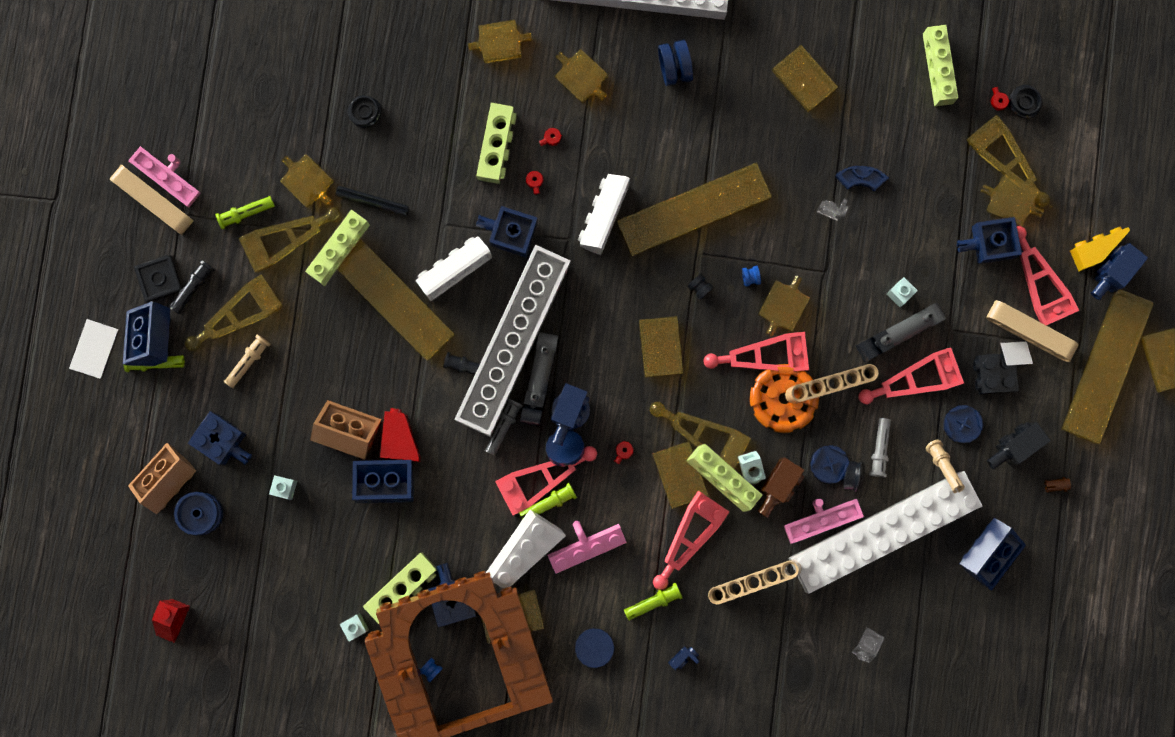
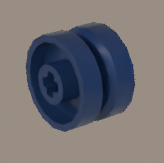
[658,40,693,86]
[174,492,223,535]

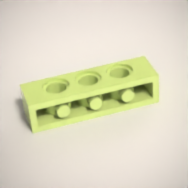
[923,25,958,106]
[476,103,517,184]
[305,210,370,286]
[686,444,762,512]
[363,552,437,624]

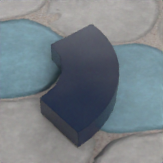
[835,166,889,191]

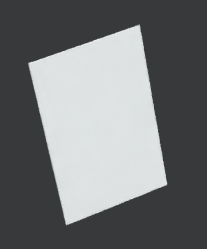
[69,319,118,379]

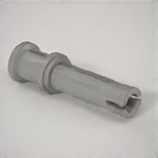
[869,418,891,478]

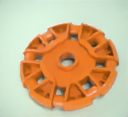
[750,364,819,433]

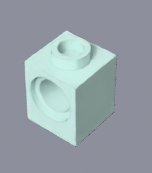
[887,277,918,307]
[738,451,766,484]
[269,475,297,500]
[340,614,369,641]

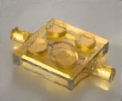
[468,20,532,63]
[555,49,608,103]
[280,154,334,208]
[981,176,1044,226]
[758,276,810,337]

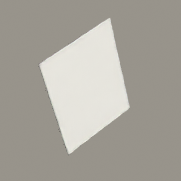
[1001,342,1033,365]

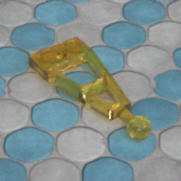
[966,115,1050,207]
[239,207,341,273]
[185,274,283,351]
[650,402,751,470]

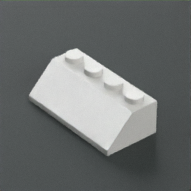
[578,174,630,255]
[416,236,492,301]

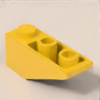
[1070,226,1130,271]

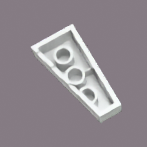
[486,510,566,588]

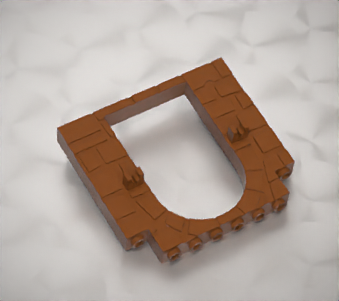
[365,571,553,737]

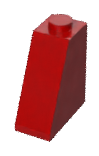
[380,408,421,462]
[152,599,190,643]

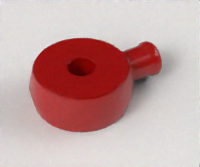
[991,87,1009,111]
[539,128,562,146]
[526,171,544,195]
[614,441,634,464]

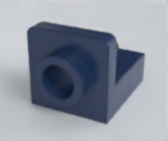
[668,646,700,670]

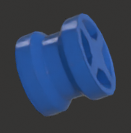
[742,266,761,287]
[419,658,443,683]

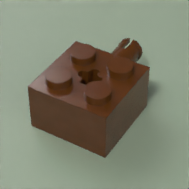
[758,457,804,518]

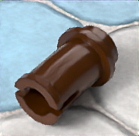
[1044,477,1071,493]

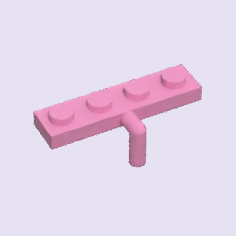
[129,146,201,208]
[784,499,864,544]
[548,521,627,573]

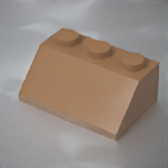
[311,400,381,460]
[128,443,196,514]

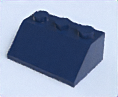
[123,301,170,366]
[352,460,414,503]
[959,518,1026,591]

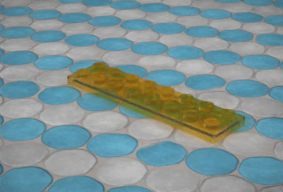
[617,162,772,256]
[337,239,455,361]
[1061,289,1154,444]

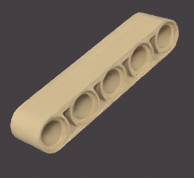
[110,165,194,235]
[986,300,1079,362]
[785,364,879,404]
[708,560,802,605]

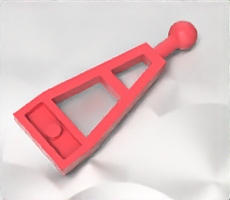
[1017,226,1079,326]
[704,332,809,371]
[858,347,964,404]
[495,446,597,516]
[653,491,729,590]

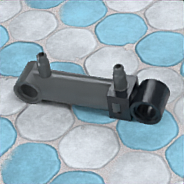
[855,302,946,363]
[520,332,559,427]

